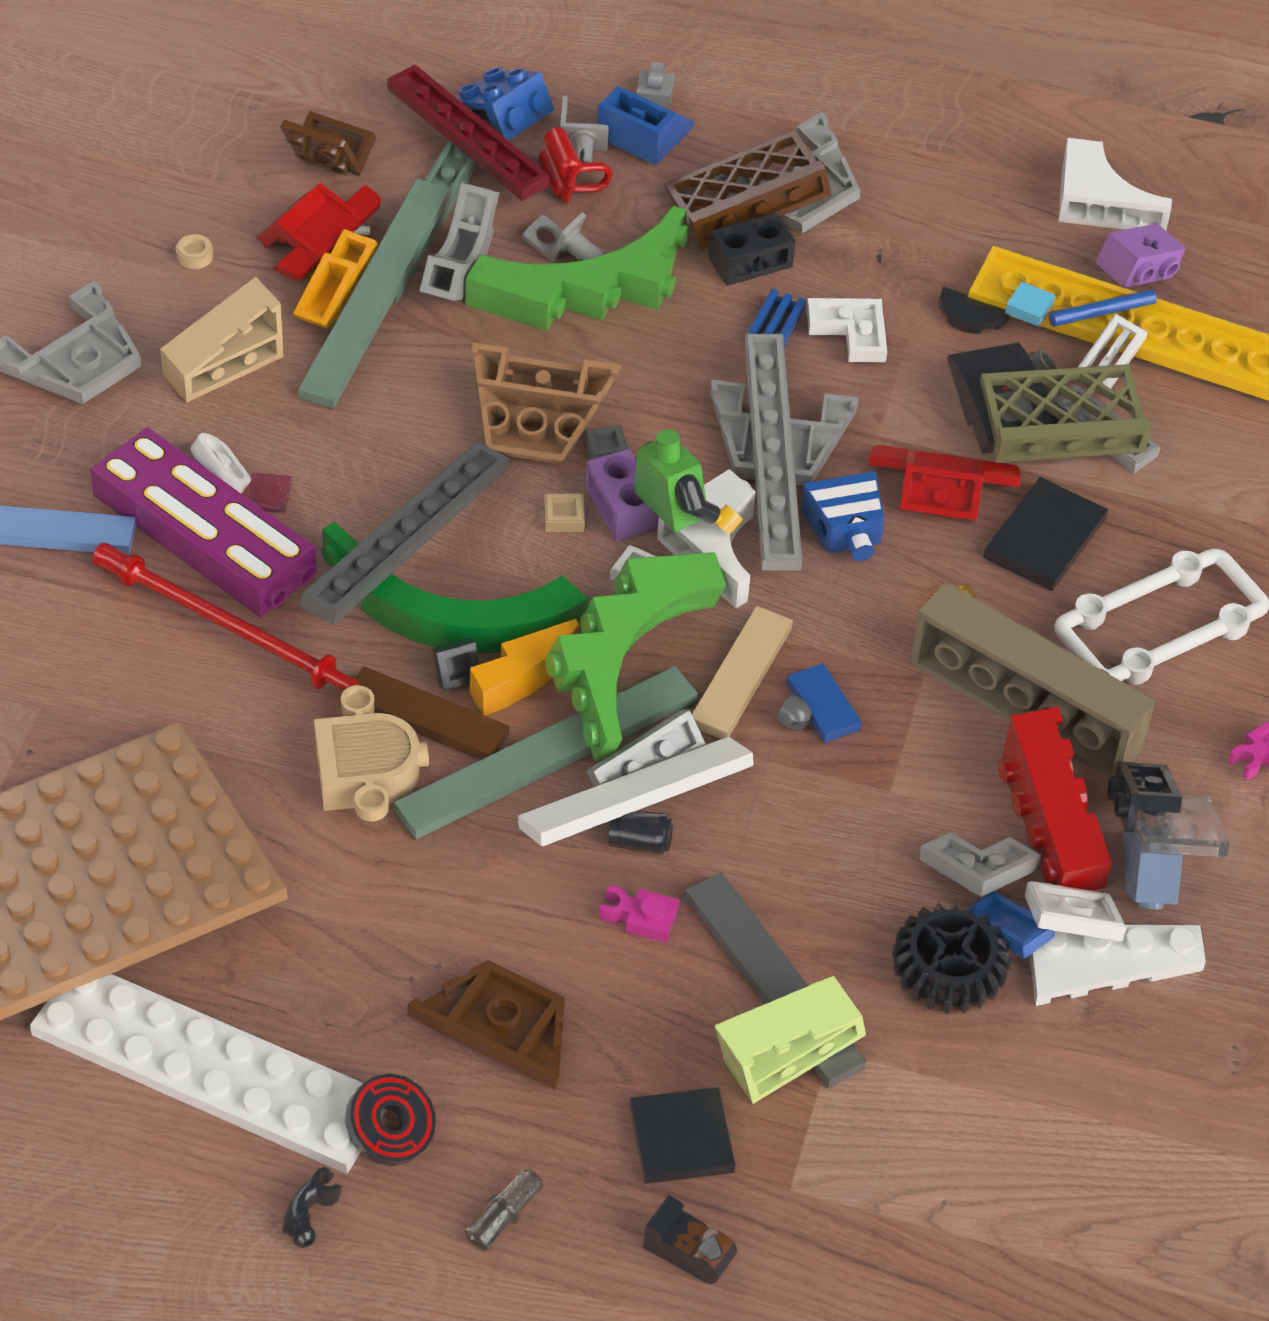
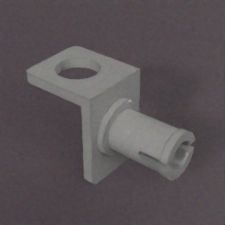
[560,95,609,174]
[522,212,605,263]

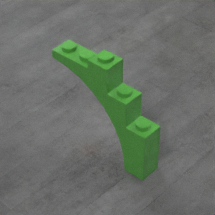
[465,206,690,331]
[545,552,727,762]

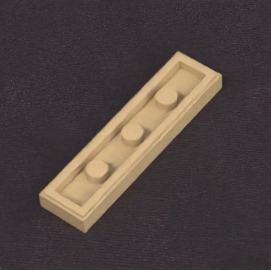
[692,606,793,739]

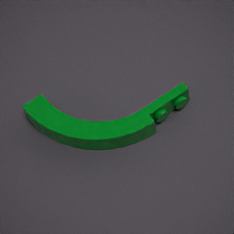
[321,521,589,653]

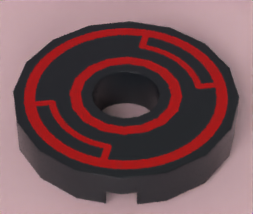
[345,1073,436,1166]

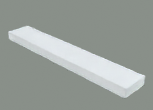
[518,737,753,846]

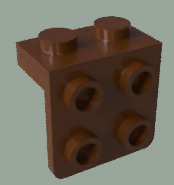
[280,111,376,176]

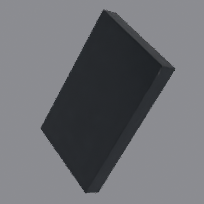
[983,477,1108,591]

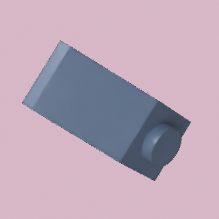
[1121,831,1183,909]

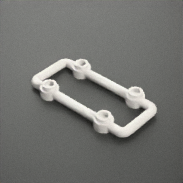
[1054,548,1269,685]

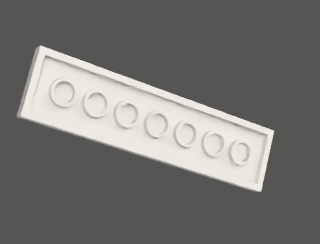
[30,974,387,1174]

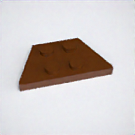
[407,960,565,1090]

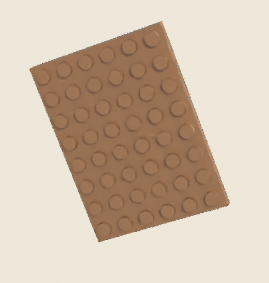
[0,722,288,1020]

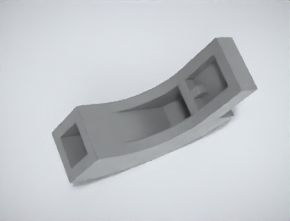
[420,183,500,301]

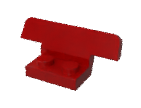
[256,182,381,280]
[868,445,1021,522]

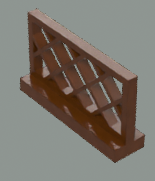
[664,130,832,250]

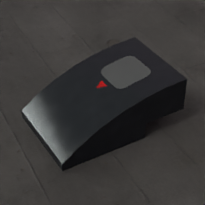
[947,342,1059,454]

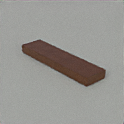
[355,666,509,760]

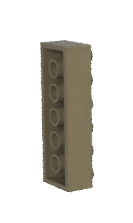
[910,582,1156,778]

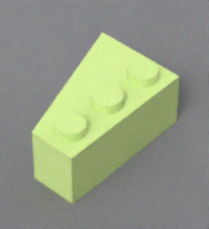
[714,976,866,1104]

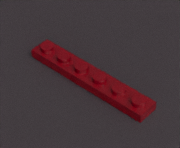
[387,64,550,201]

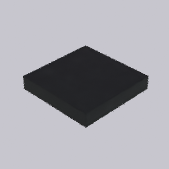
[630,1087,735,1184]

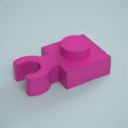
[1228,721,1269,779]
[599,886,680,943]

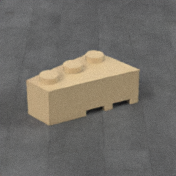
[160,277,284,403]

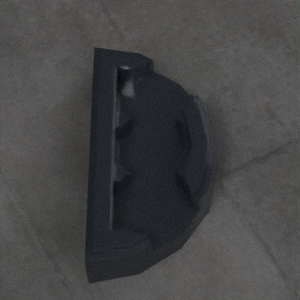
[939,286,1010,334]

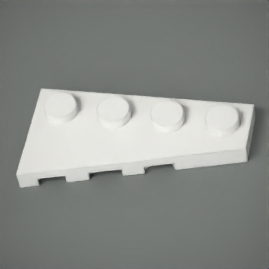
[1029,925,1206,1006]

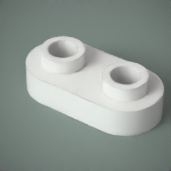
[190,433,251,494]

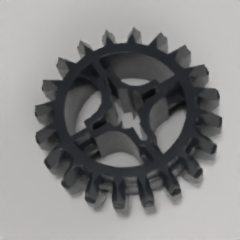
[892,902,1011,1014]

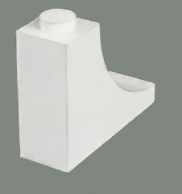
[1058,138,1172,230]
[657,469,756,609]

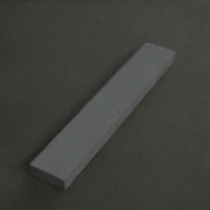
[684,872,866,1088]

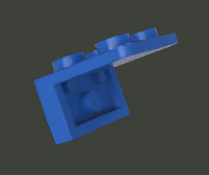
[455,67,555,141]

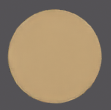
[176,234,213,269]

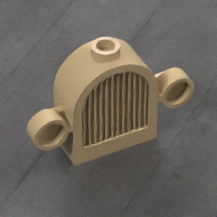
[314,685,429,822]

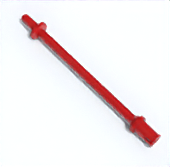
[92,542,360,691]

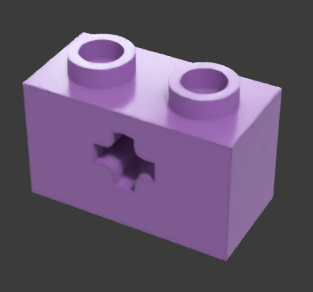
[1095,223,1186,288]

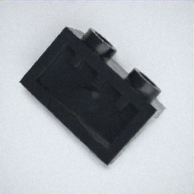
[1107,761,1183,832]

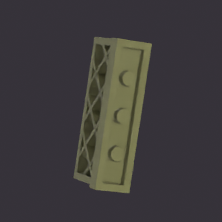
[980,364,1152,463]

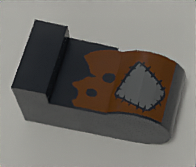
[643,1195,738,1284]

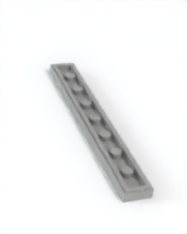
[745,334,802,570]

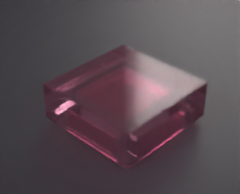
[247,472,292,514]

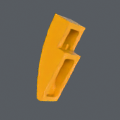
[293,229,379,329]
[470,619,579,716]

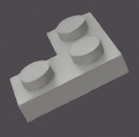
[919,832,1041,897]

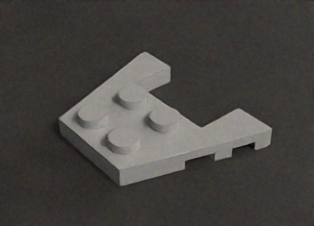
[713,112,860,233]
[0,280,141,404]
[710,380,859,486]

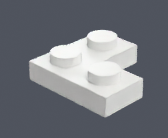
[807,298,887,362]

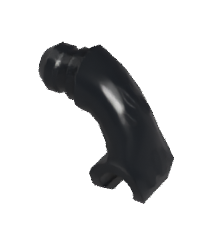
[282,1167,342,1248]

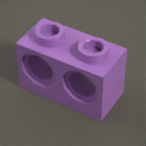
[585,449,659,542]

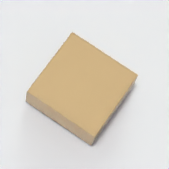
[544,494,585,532]

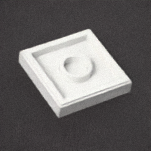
[1024,881,1126,942]

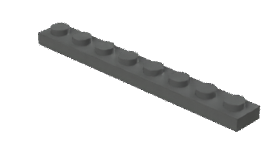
[300,442,510,625]

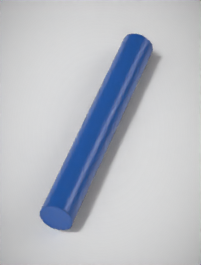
[1049,289,1157,327]

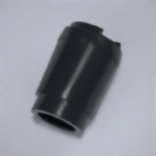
[608,811,673,854]

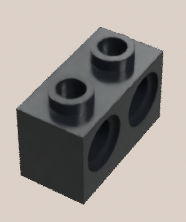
[708,212,795,286]

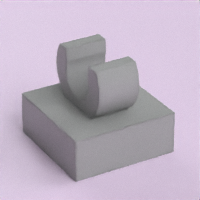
[636,62,675,107]

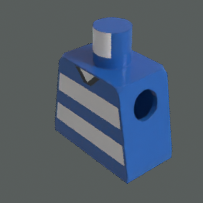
[801,471,884,561]

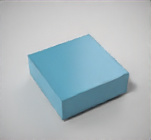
[1005,282,1056,327]

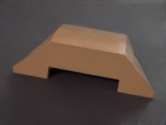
[471,342,622,465]

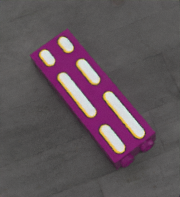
[90,427,317,618]

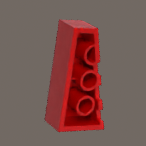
[998,706,1112,891]

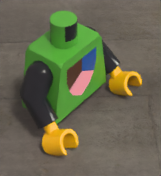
[635,430,743,534]

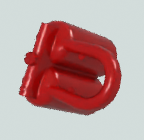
[537,128,613,203]

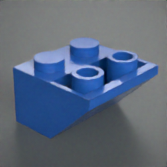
[597,86,694,165]

